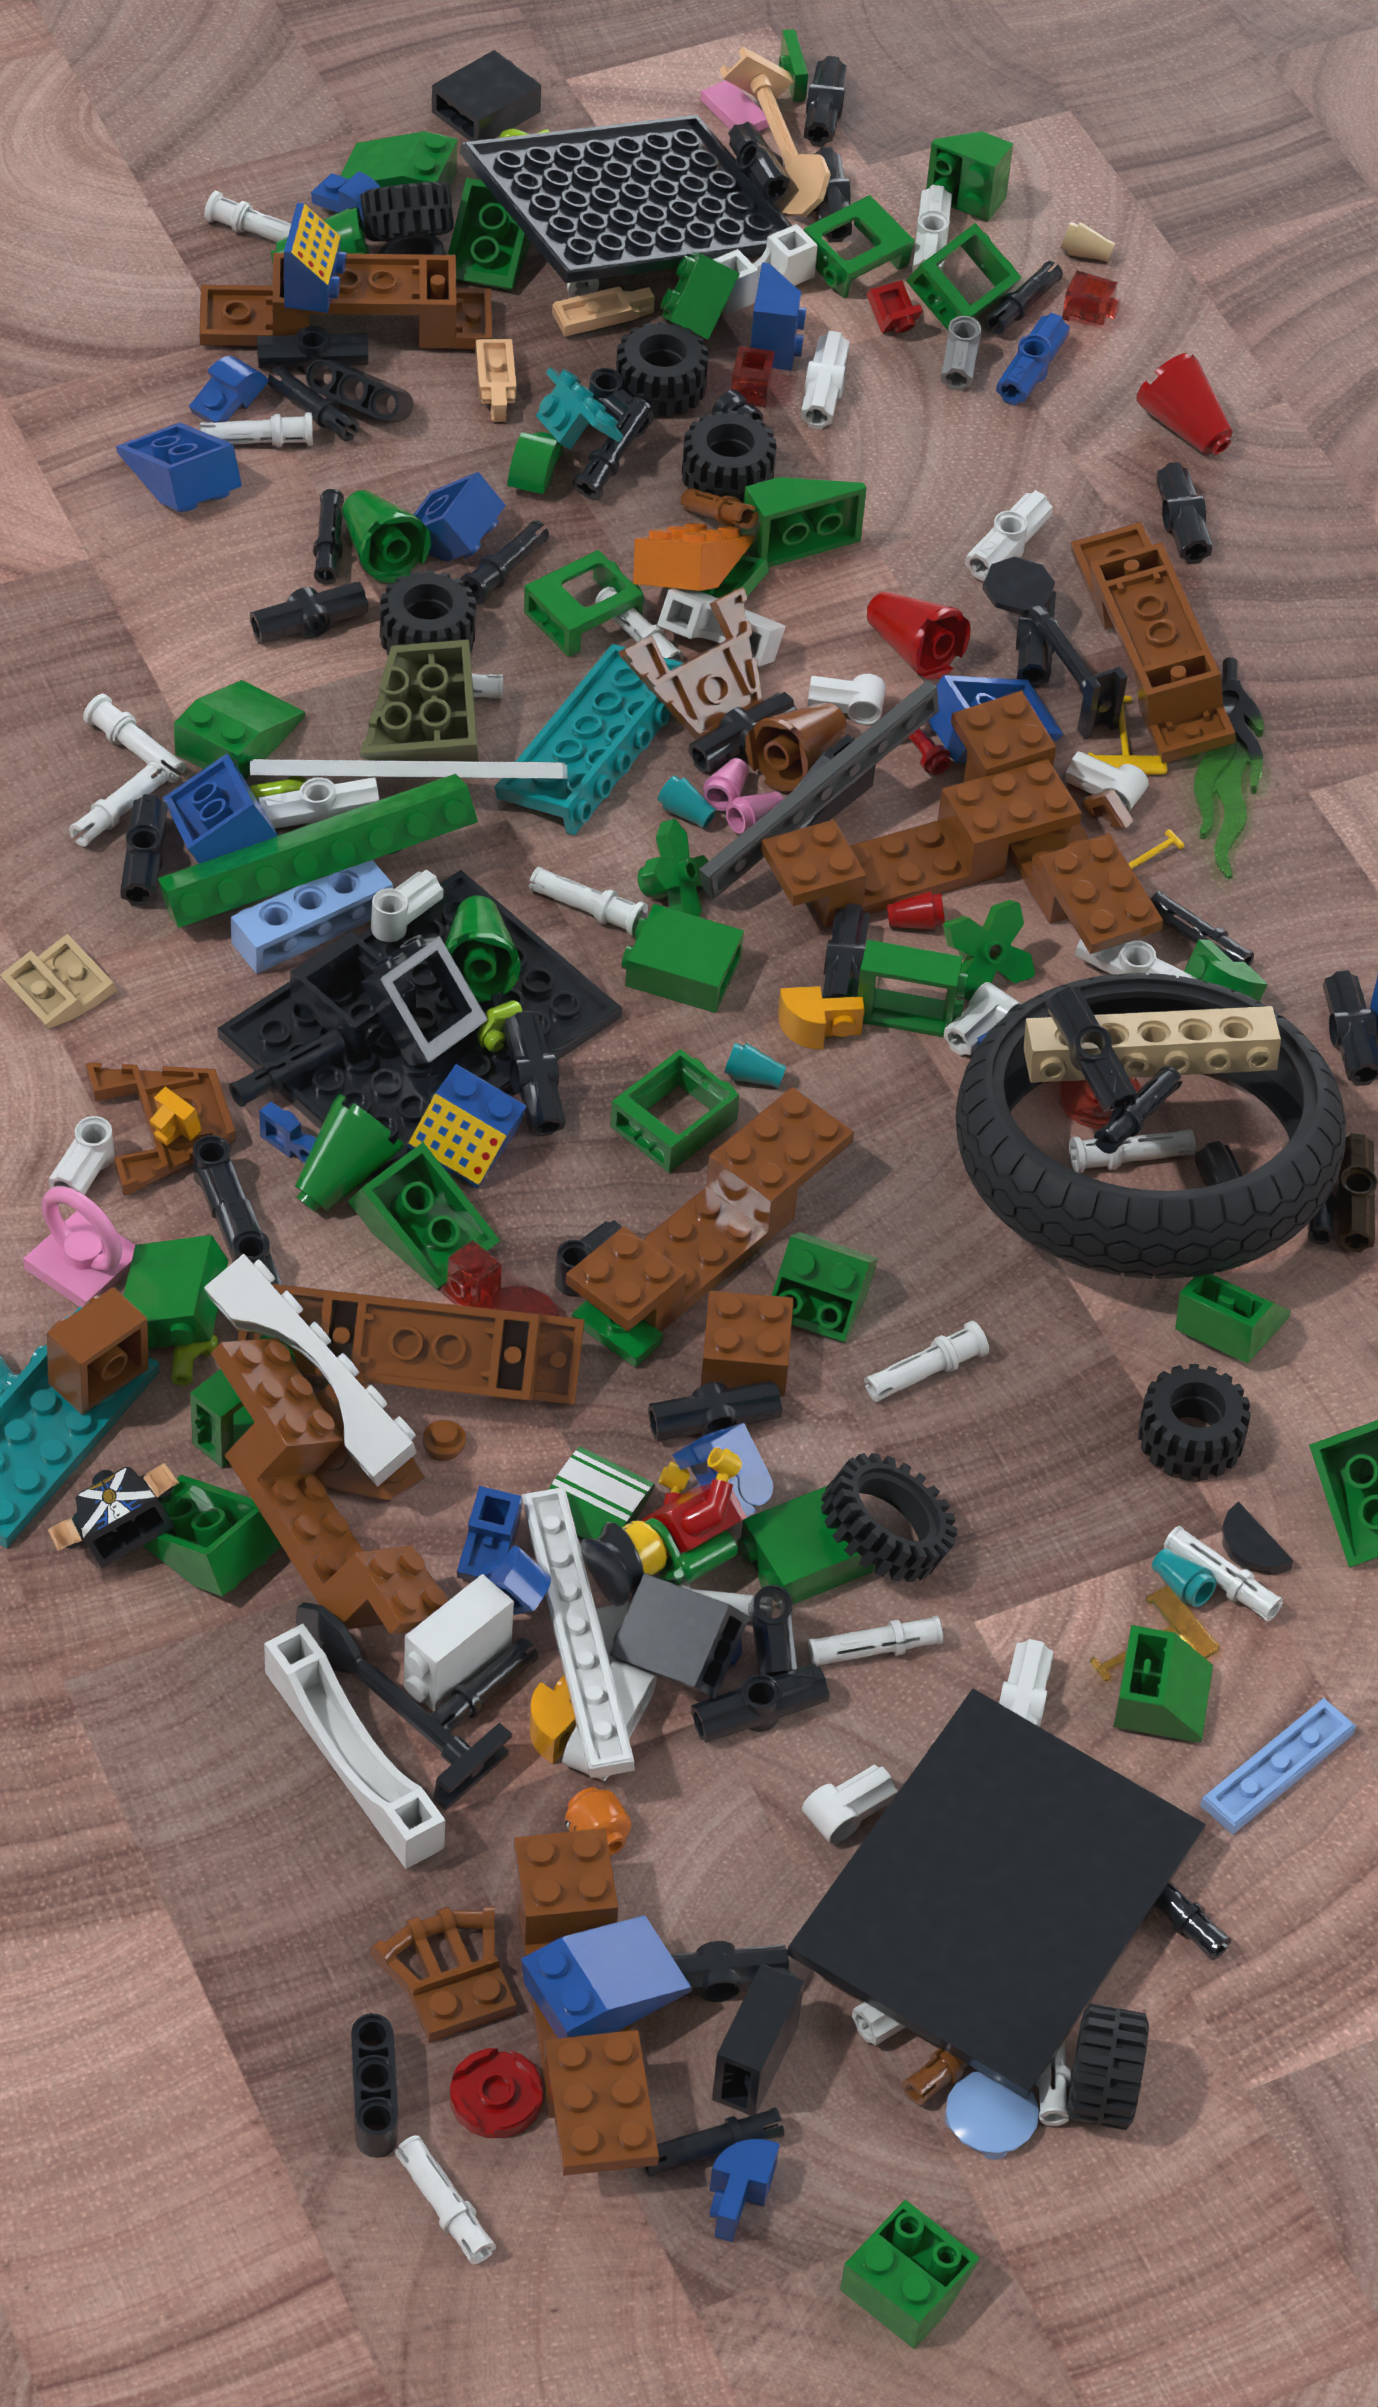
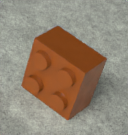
[46,1287,148,1415]
[700,1290,793,1396]

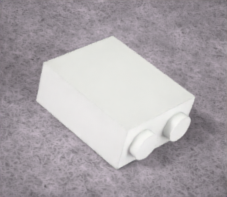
[404,1574,514,1711]

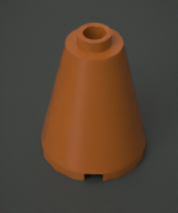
[745,703,847,792]

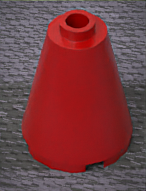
[1136,353,1233,455]
[867,591,971,680]

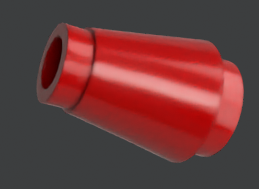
[887,891,945,930]

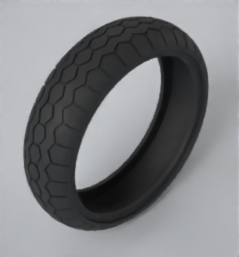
[956,973,1346,1279]

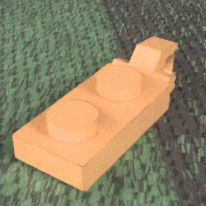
[552,286,655,337]
[475,339,516,422]

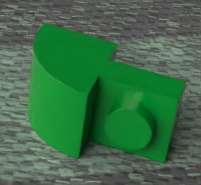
[507,432,564,494]
[1184,940,1268,1002]

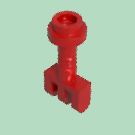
[908,728,951,775]

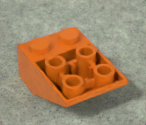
[633,523,754,591]

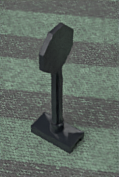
[982,556,1128,740]
[296,1602,512,1810]

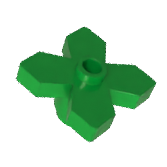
[637,819,709,917]
[943,900,1035,1000]

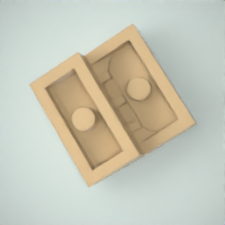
[0,933,118,1029]

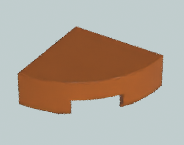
[1082,789,1134,829]

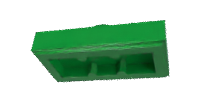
[779,29,808,102]
[572,1300,664,1368]

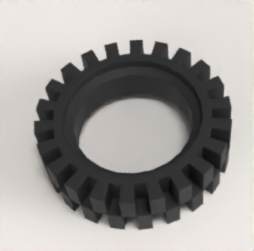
[821,1453,957,1582]

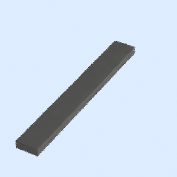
[699,680,939,900]

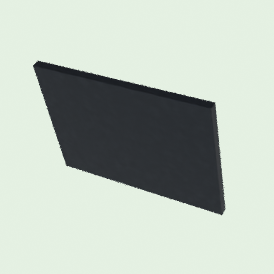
[459,115,793,283]
[217,870,622,1178]
[786,1688,1206,2099]

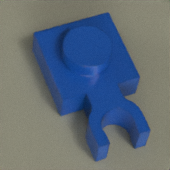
[259,1101,316,1164]

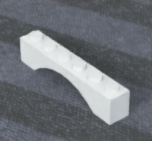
[204,1254,417,1487]
[264,1624,445,1869]

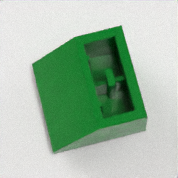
[926,131,1014,221]
[660,251,740,340]
[772,1232,879,1342]
[1175,1274,1291,1364]
[1113,1625,1213,1743]
[840,2199,980,2349]

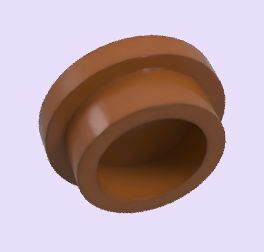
[423,1420,466,1461]

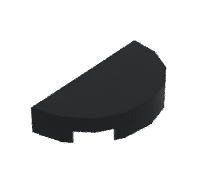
[1222,1501,1293,1575]

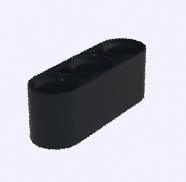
[306,359,414,422]
[351,2013,398,2158]

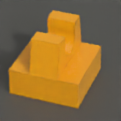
[149,1087,202,1146]

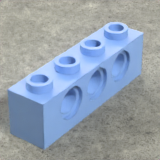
[231,860,393,974]

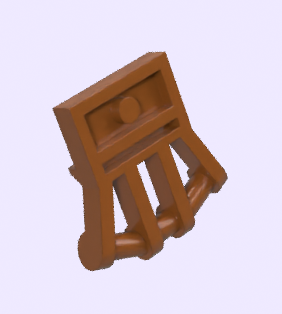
[370,1906,516,2043]

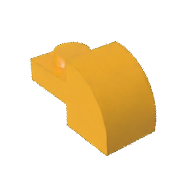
[778,986,864,1049]
[529,1675,577,1764]

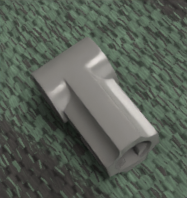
[941,316,981,391]

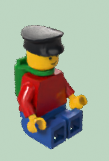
[580,1423,773,1607]

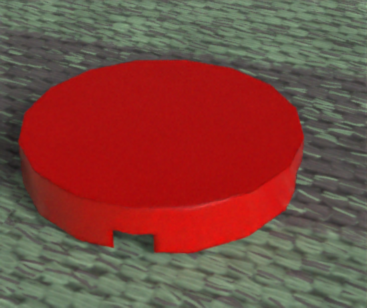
[450,2048,543,2138]

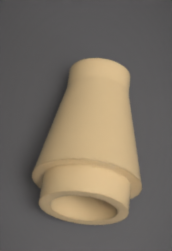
[1060,221,1115,263]

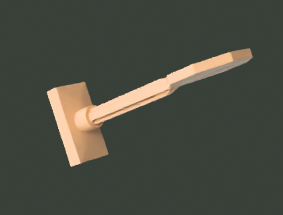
[719,46,831,217]

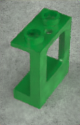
[804,195,915,298]
[524,549,644,657]

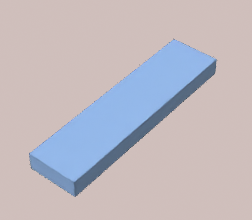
[1200,1698,1356,1835]

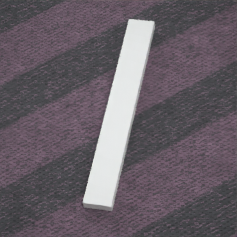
[250,759,567,779]
[522,1487,635,1779]

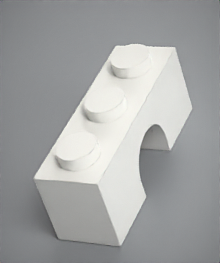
[713,224,817,315]
[657,588,786,667]

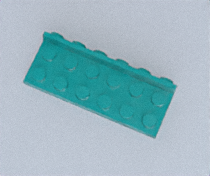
[494,644,683,835]
[0,1306,159,1549]

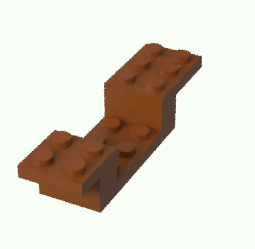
[199,253,492,349]
[1071,522,1236,764]
[951,691,1163,955]
[761,759,1082,927]
[566,1087,854,1332]
[238,1283,585,1405]
[211,1338,448,1635]
[514,1828,659,2176]

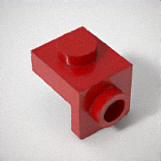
[866,280,923,334]

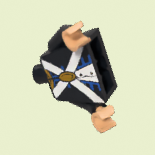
[48,1463,179,1568]

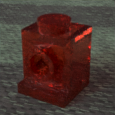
[1062,270,1121,326]
[731,346,775,408]
[441,1240,502,1308]

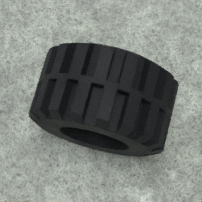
[360,182,454,242]
[616,322,709,417]
[682,411,777,503]
[380,570,476,655]
[1138,1364,1251,1481]
[1067,2003,1149,2130]

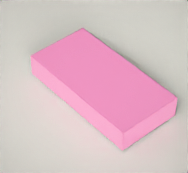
[700,80,769,131]

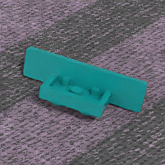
[535,367,624,450]

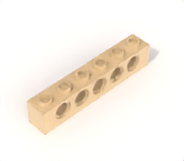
[1024,1006,1281,1083]

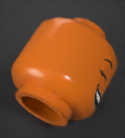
[564,1787,632,1856]

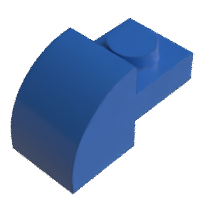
[311,171,380,224]
[189,356,269,423]
[457,1486,522,1581]
[475,1546,551,1615]
[709,2139,780,2242]

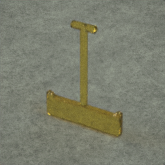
[1089,1586,1220,1681]

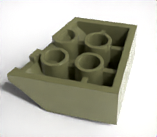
[360,640,479,762]

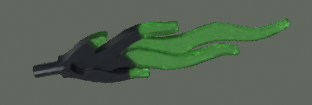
[1191,657,1264,879]

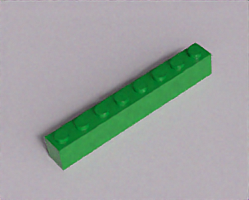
[157,774,478,928]

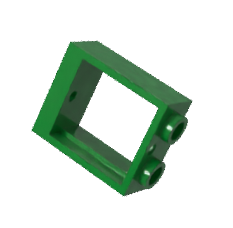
[906,223,1022,331]
[857,939,968,1038]
[610,1049,740,1173]
[190,1335,296,1469]

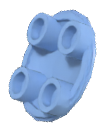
[945,2071,1039,2160]

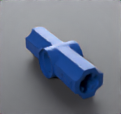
[996,313,1070,406]

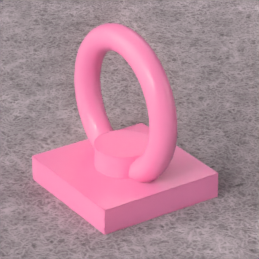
[23,1186,135,1307]

